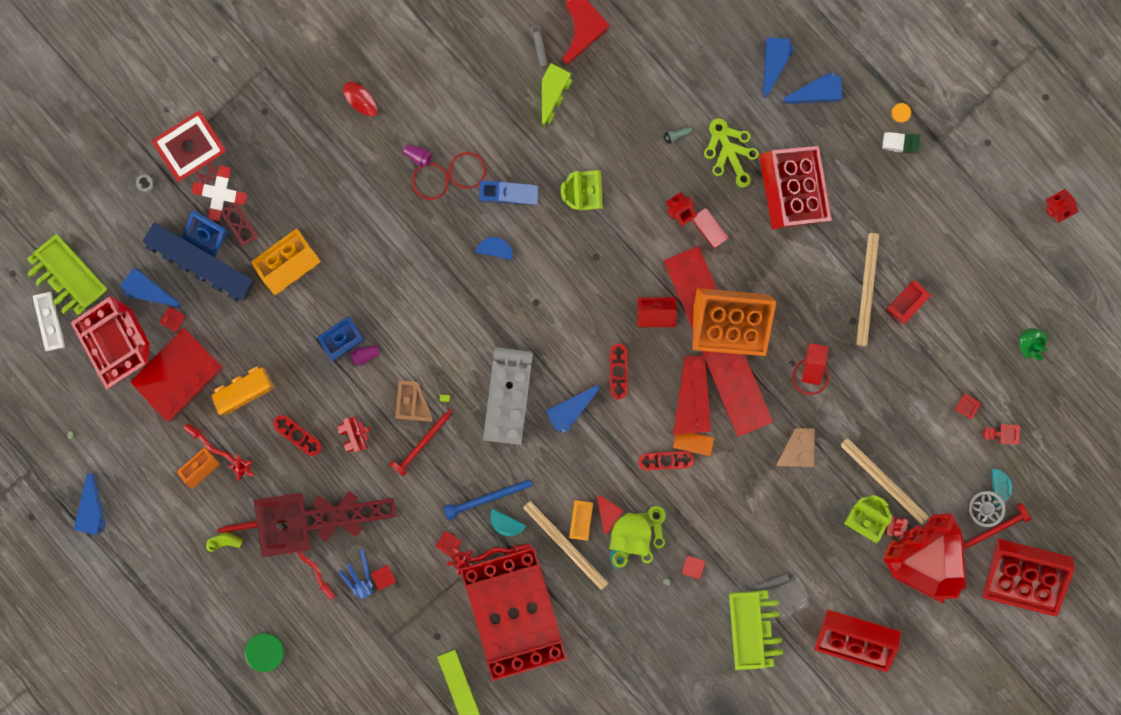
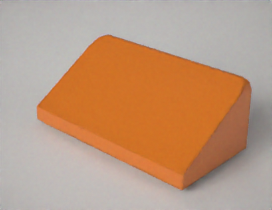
[672,433,714,457]
[176,447,220,489]

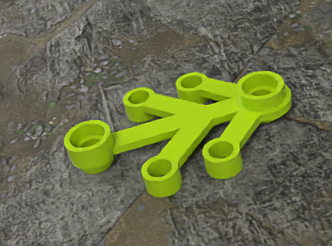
[704,119,759,188]
[611,506,666,568]

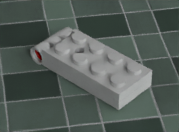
[483,347,533,445]

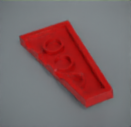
[672,355,711,435]

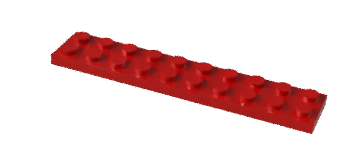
[663,246,773,437]

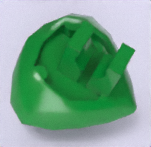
[1019,328,1048,360]

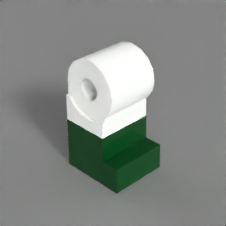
[882,132,920,154]

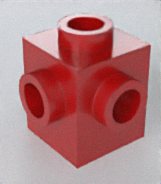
[1045,189,1079,223]
[665,192,697,227]

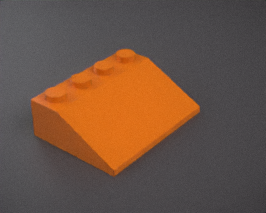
[693,288,776,356]

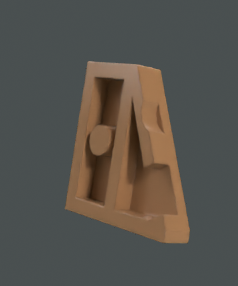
[395,380,433,422]
[776,428,815,467]

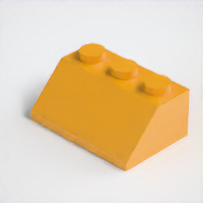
[251,228,321,296]
[211,366,275,416]

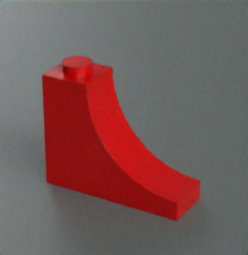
[562,0,610,66]

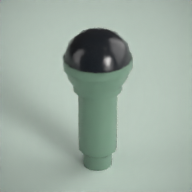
[664,127,692,144]

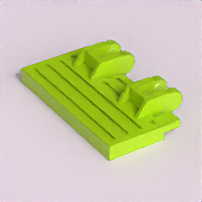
[27,234,108,316]
[729,590,783,670]

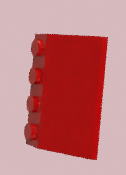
[759,146,832,230]
[130,328,225,422]
[982,538,1075,617]

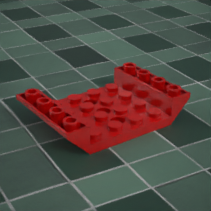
[460,547,567,681]

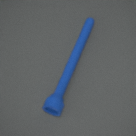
[443,480,533,521]

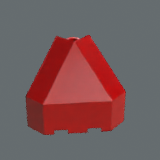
[883,514,966,604]

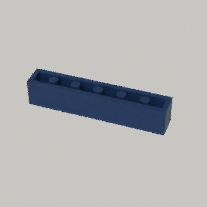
[142,222,255,302]

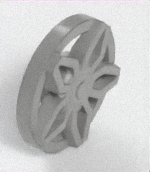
[969,491,1006,527]

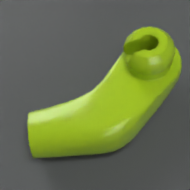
[206,532,244,552]

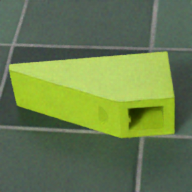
[542,63,573,127]

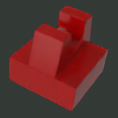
[885,517,908,538]

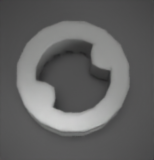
[136,174,154,192]

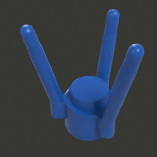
[339,549,374,600]

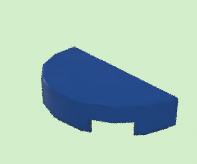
[475,237,513,260]

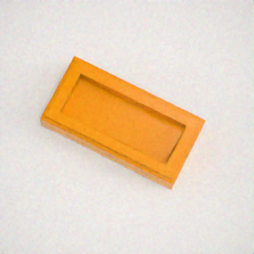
[569,500,593,541]

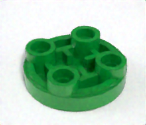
[245,633,285,672]

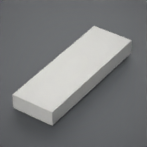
[33,291,65,352]

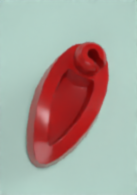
[343,82,377,116]

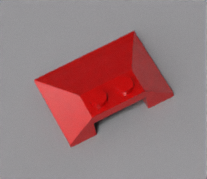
[70,296,150,390]

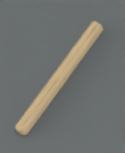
[856,233,879,346]
[841,439,929,524]
[523,501,608,590]

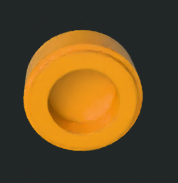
[891,103,911,123]

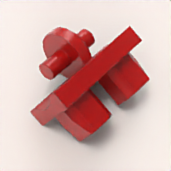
[337,416,371,452]

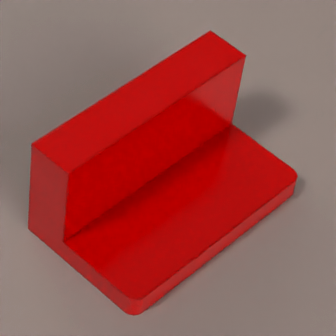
[637,297,676,327]

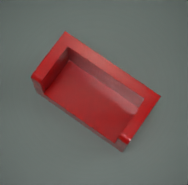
[886,280,931,325]

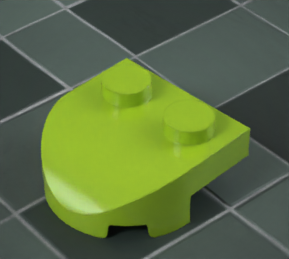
[561,170,603,211]
[844,495,892,543]
[609,514,651,556]

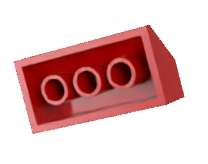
[814,609,901,673]

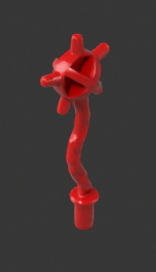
[183,423,254,481]
[282,528,336,600]
[446,543,531,575]

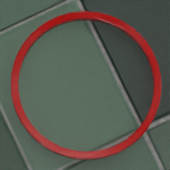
[449,152,486,189]
[412,163,449,200]
[792,359,829,395]

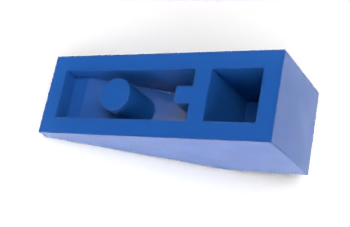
[763,38,793,98]
[783,73,842,104]
[120,268,182,308]
[546,385,600,433]
[73,473,106,535]

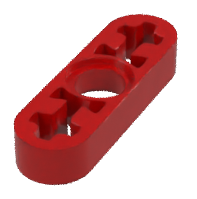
[610,344,628,399]
[273,415,322,456]
[638,451,694,471]

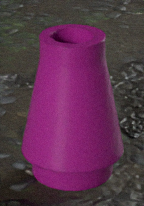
[403,144,433,167]
[350,345,380,367]

